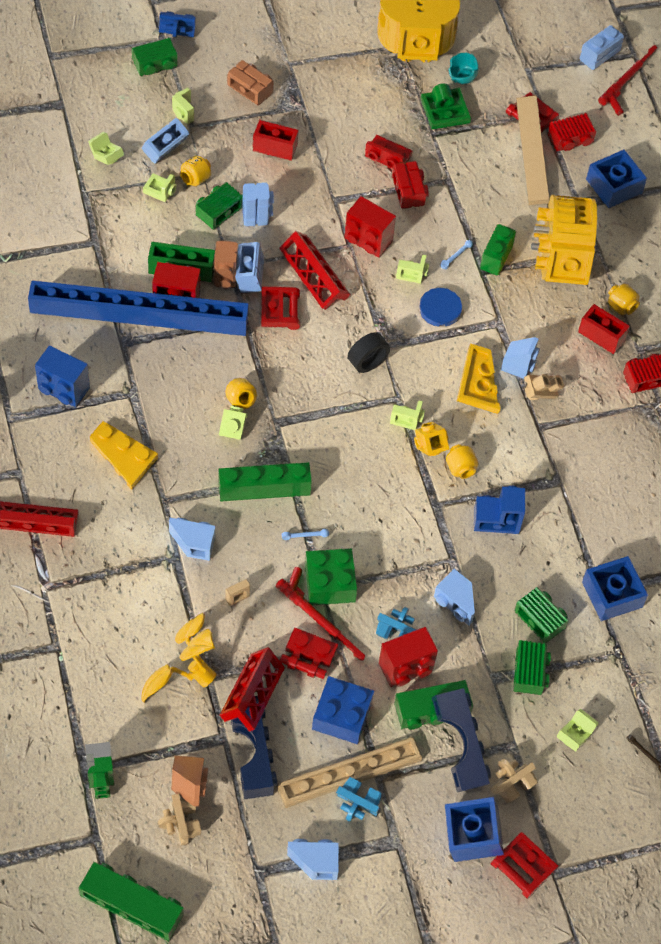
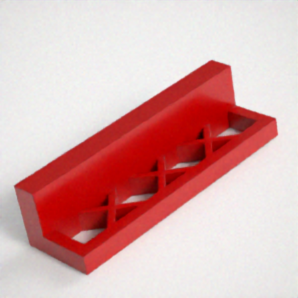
[279,231,351,310]
[0,501,79,537]
[219,647,285,731]

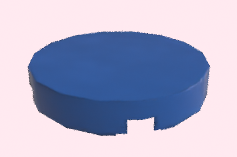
[419,288,462,327]

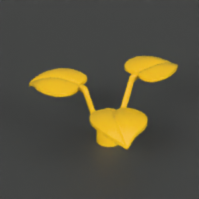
[142,612,216,703]

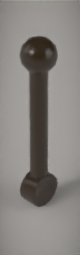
[626,734,661,772]

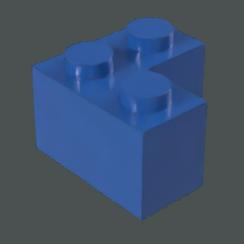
[474,486,525,534]

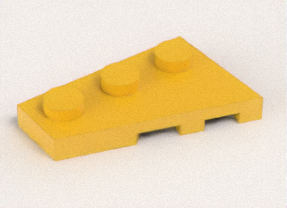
[457,343,501,414]
[90,421,158,490]

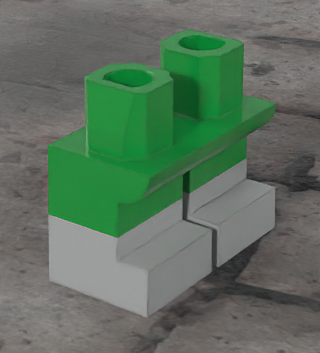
[85,742,114,799]

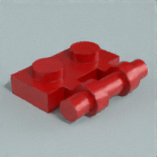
[280,627,338,680]

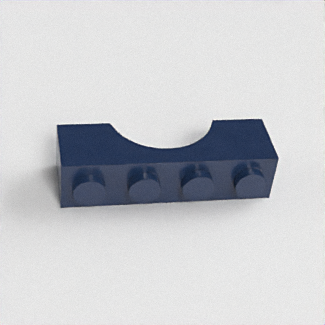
[432,688,491,793]
[231,696,278,800]

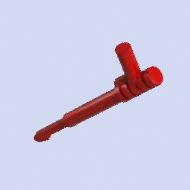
[598,45,657,116]
[276,567,365,661]

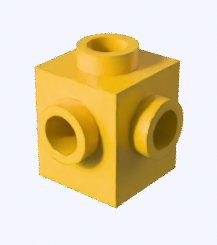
[414,422,449,456]

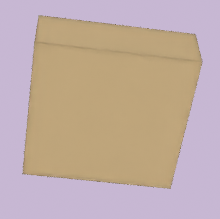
[225,579,250,606]

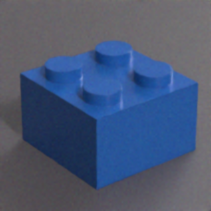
[586,149,647,208]
[35,345,90,407]
[582,556,648,621]
[312,676,374,745]
[445,797,504,862]

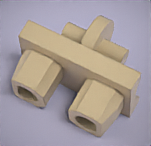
[524,374,564,400]
[490,759,538,803]
[158,794,201,846]

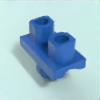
[159,11,196,38]

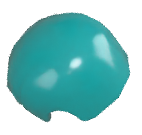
[448,52,479,84]

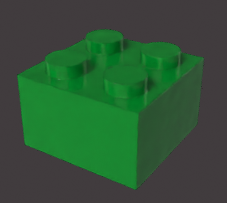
[305,548,357,605]

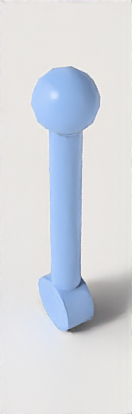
[441,240,473,269]
[281,528,329,540]

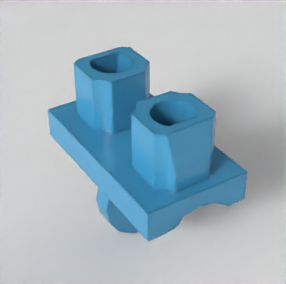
[376,607,417,640]
[336,777,382,822]

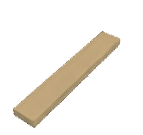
[516,96,549,205]
[277,737,422,808]

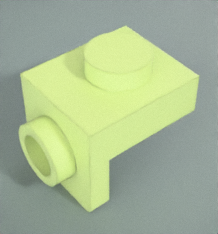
[172,88,194,125]
[89,132,124,165]
[143,174,177,202]
[219,406,248,440]
[556,709,598,752]

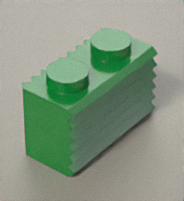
[131,38,178,77]
[195,182,243,230]
[480,224,516,276]
[514,587,569,643]
[513,640,551,695]

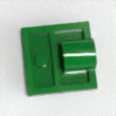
[421,83,471,130]

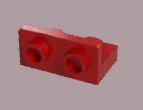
[365,134,413,169]

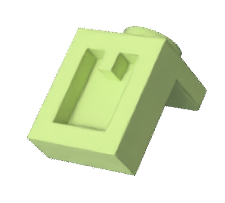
[396,254,429,284]
[390,400,425,430]

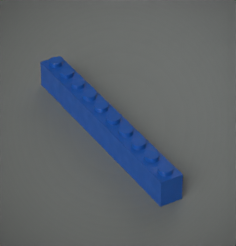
[28,280,249,336]

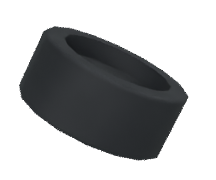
[347,332,391,373]

